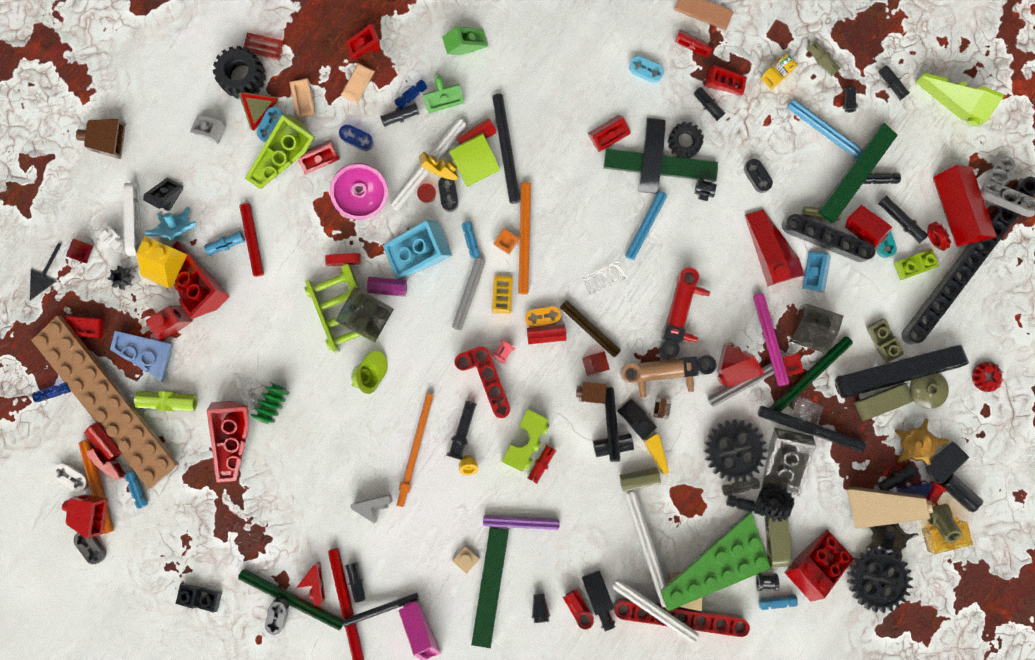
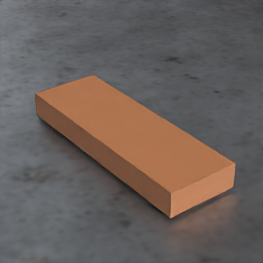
[674,0,734,30]

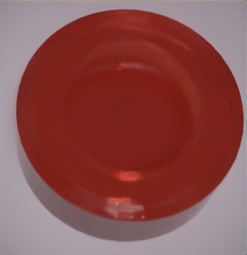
[417,183,436,203]

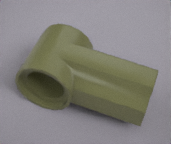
[927,503,962,543]

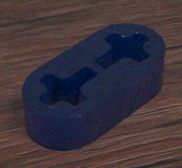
[339,124,374,151]

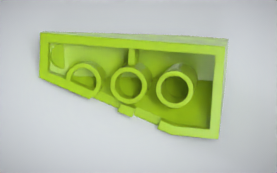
[915,73,1004,126]
[245,114,315,189]

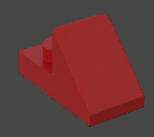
[346,24,380,59]
[296,562,326,606]

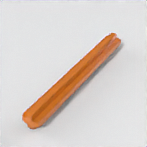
[78,440,114,534]

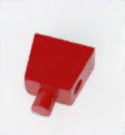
[146,306,193,342]
[62,494,108,539]

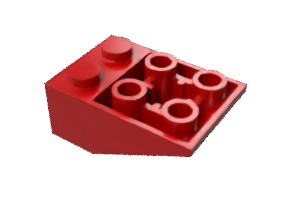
[784,529,854,602]

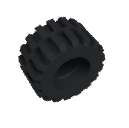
[213,46,266,99]

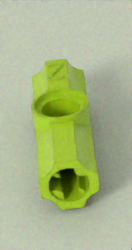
[134,391,198,411]

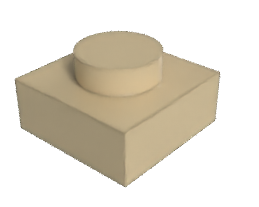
[452,545,480,574]

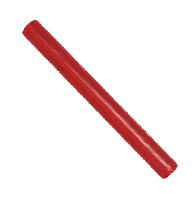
[328,548,364,660]

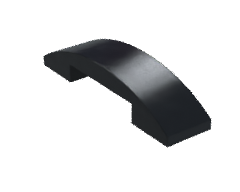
[638,118,665,194]

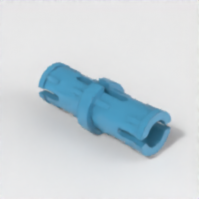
[204,231,245,256]

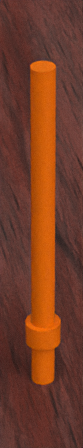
[396,393,434,507]

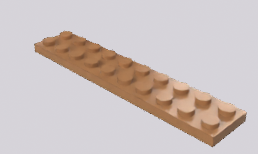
[31,315,179,489]

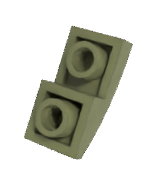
[866,318,904,363]

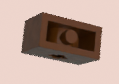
[576,382,607,404]

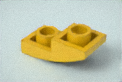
[419,151,458,180]

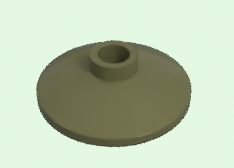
[910,373,949,409]

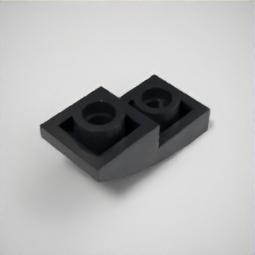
[581,570,614,616]
[175,584,222,613]

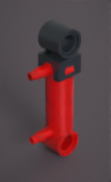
[658,267,710,360]

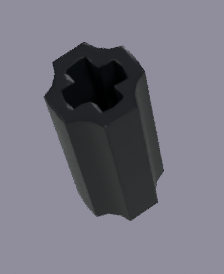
[592,434,634,458]
[940,474,983,513]

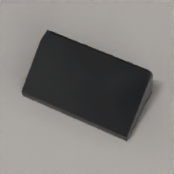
[926,441,970,485]

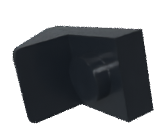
[143,178,183,211]
[617,399,657,440]

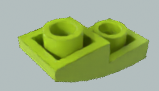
[893,249,939,281]

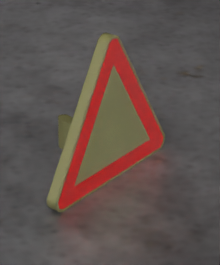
[239,92,278,131]

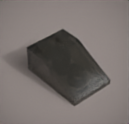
[761,428,816,497]

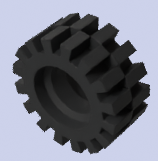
[668,122,704,158]
[756,485,795,522]

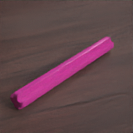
[753,293,789,386]

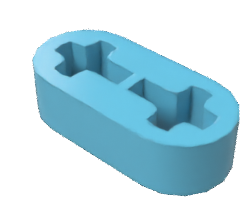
[629,56,664,83]

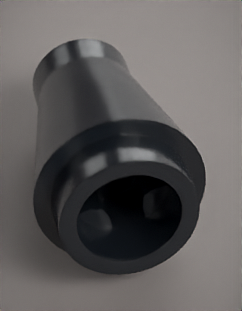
[531,593,551,623]

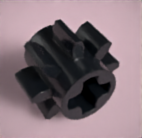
[694,177,717,201]
[107,265,135,290]

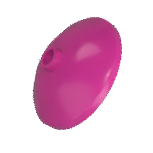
[330,163,388,220]

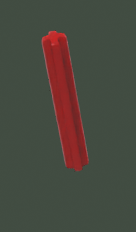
[239,203,264,277]

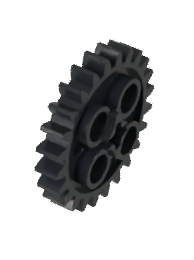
[703,419,768,483]
[847,549,913,613]

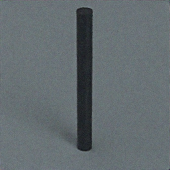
[342,592,420,627]

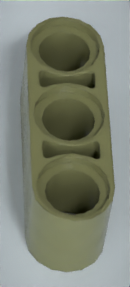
[854,383,914,421]
[764,515,792,568]

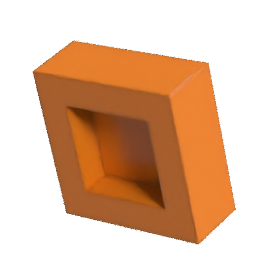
[493,228,520,255]

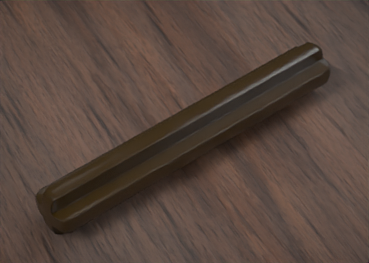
[560,300,621,357]

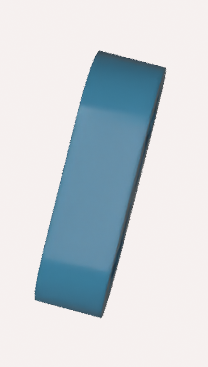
[257,107,283,143]

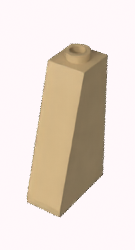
[847,487,933,529]

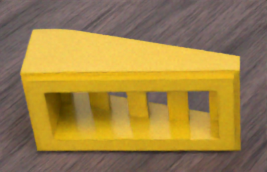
[492,276,513,315]
[643,433,669,474]

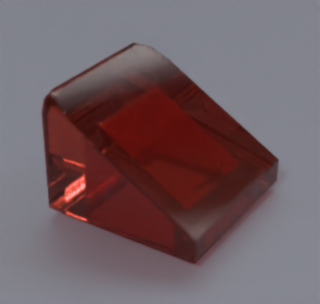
[582,351,610,376]

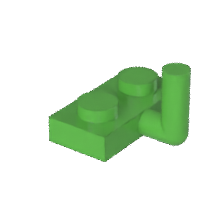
[423,73,464,114]

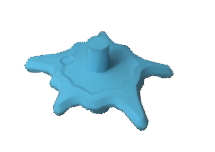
[145,207,197,240]

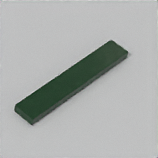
[817,123,898,223]
[603,149,718,182]
[471,527,509,648]

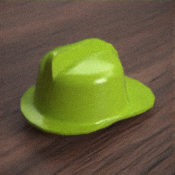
[351,351,388,394]

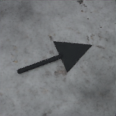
[30,243,61,301]

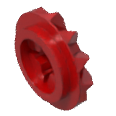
[927,221,951,251]
[972,362,1004,392]

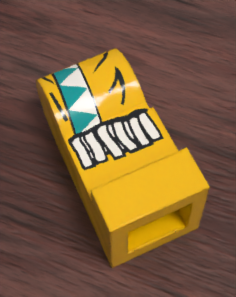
[760,53,799,90]

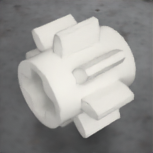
[96,227,121,250]

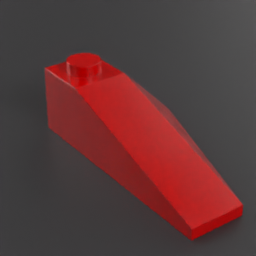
[717,342,765,387]

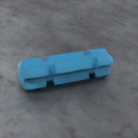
[462,221,480,259]
[124,471,148,509]
[758,595,798,610]

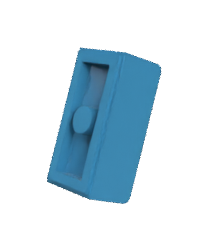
[802,251,831,293]

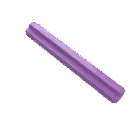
[483,515,560,530]

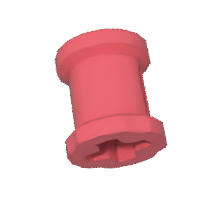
[491,339,515,364]

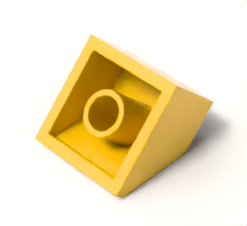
[136,236,187,289]

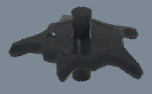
[866,523,918,559]

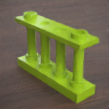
[304,264,379,353]

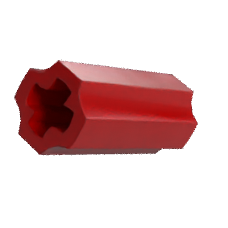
[456,118,497,145]
[527,324,567,345]
[84,422,121,462]

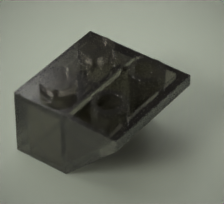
[335,287,394,342]
[789,304,844,354]

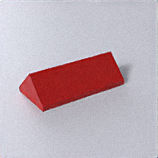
[933,164,996,247]

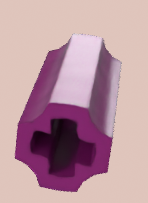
[367,277,407,297]

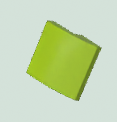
[448,133,500,187]

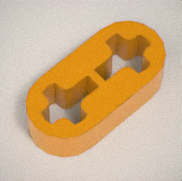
[525,306,561,327]

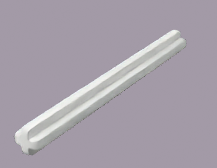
[390,118,466,210]
[626,491,666,607]

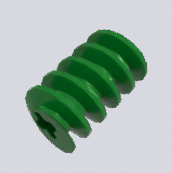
[250,381,290,424]

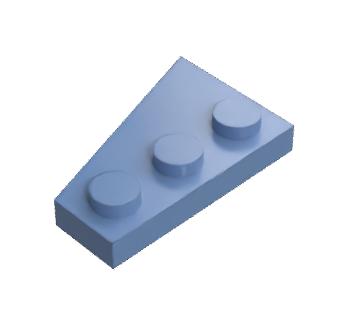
[110,331,173,382]

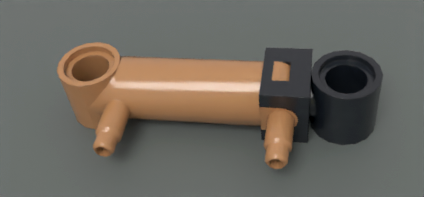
[620,355,717,397]

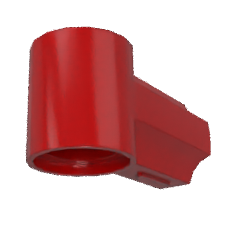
[562,588,594,630]

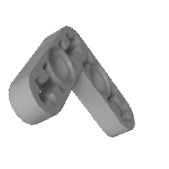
[981,156,1035,217]

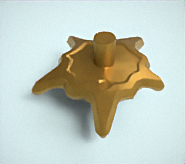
[895,418,949,466]

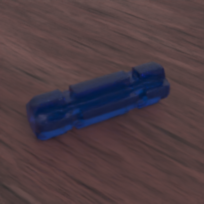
[394,79,427,109]
[32,382,71,402]

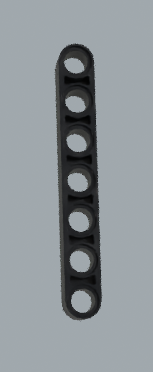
[835,345,969,398]

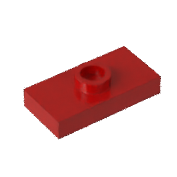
[65,315,104,338]

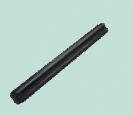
[492,94,521,204]
[757,406,866,452]

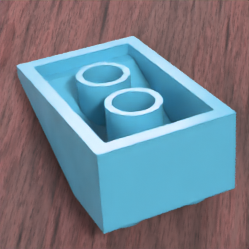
[383,220,453,279]

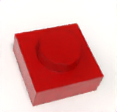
[782,353,804,376]

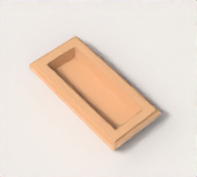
[341,63,375,104]
[290,78,316,118]

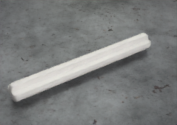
[612,579,699,643]

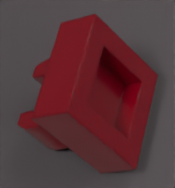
[66,239,93,263]

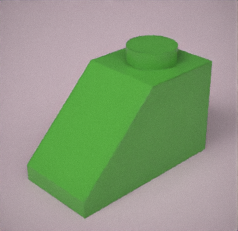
[442,26,488,55]

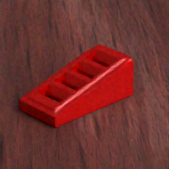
[704,65,747,95]

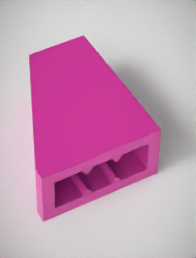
[398,602,441,660]

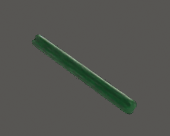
[769,336,853,412]
[238,569,343,631]

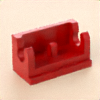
[844,205,892,249]

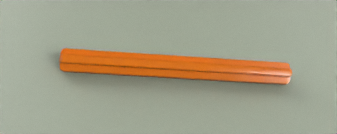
[518,182,531,294]

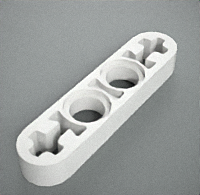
[123,183,141,256]

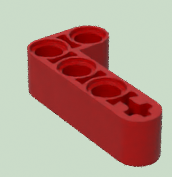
[454,346,510,418]

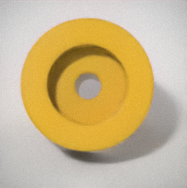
[459,455,479,476]

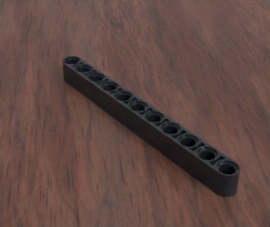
[902,176,1035,344]

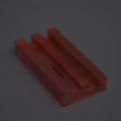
[243,32,285,61]

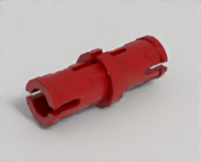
[527,444,557,484]

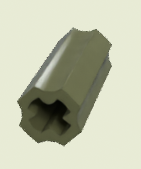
[619,468,661,492]

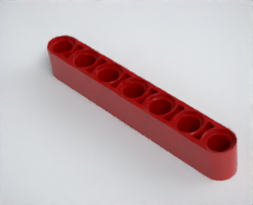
[613,598,750,637]

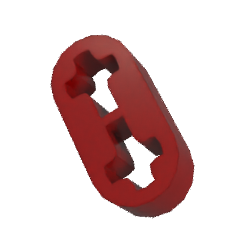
[325,253,361,266]

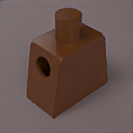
[76,119,126,159]

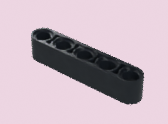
[782,214,876,262]

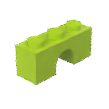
[502,409,550,472]

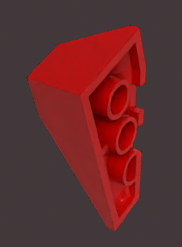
[745,209,805,287]
[171,241,230,319]
[207,401,249,483]

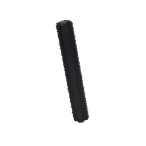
[605,387,620,462]

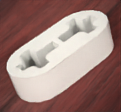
[53,463,89,491]

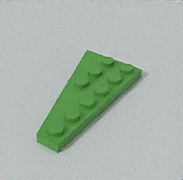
[660,512,771,611]

